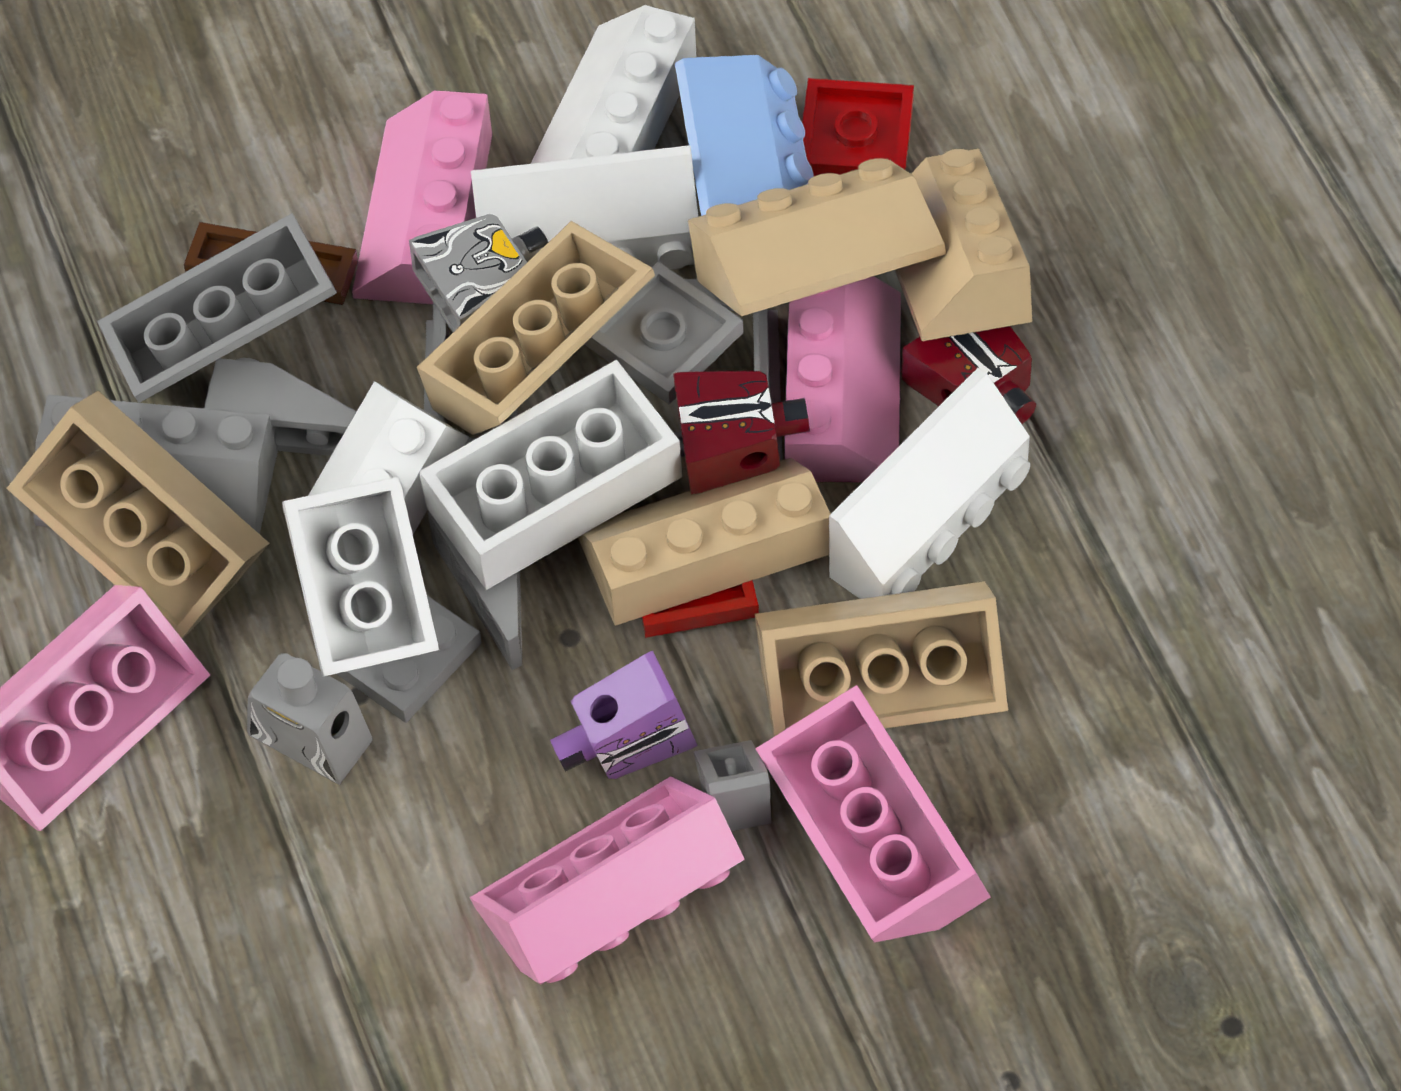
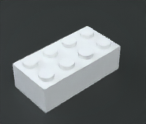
[419,360,682,590]

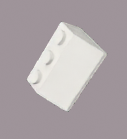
[308,381,469,534]
[282,476,439,677]

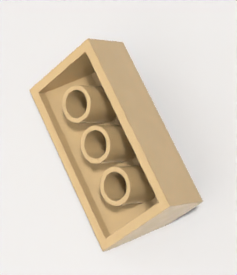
[895,149,1032,341]
[688,158,946,317]
[417,221,655,435]
[6,391,269,639]
[578,458,831,626]
[755,581,1008,736]

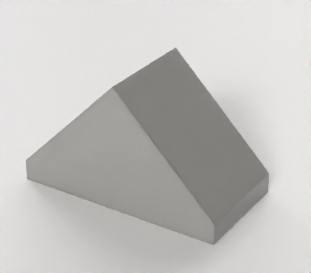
[694,740,771,831]

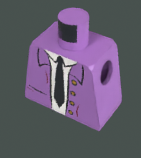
[550,651,698,779]

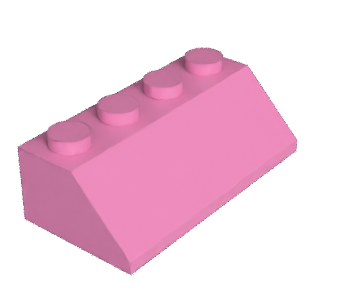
[352,90,492,304]
[785,276,901,482]
[0,585,210,831]
[755,685,991,943]
[470,776,745,985]

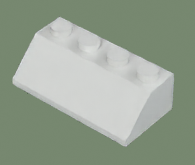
[531,5,696,164]
[471,145,698,269]
[829,368,1030,599]

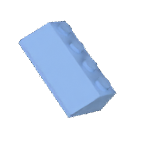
[675,55,814,216]

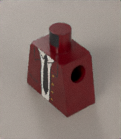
[902,326,1036,424]
[673,371,810,495]

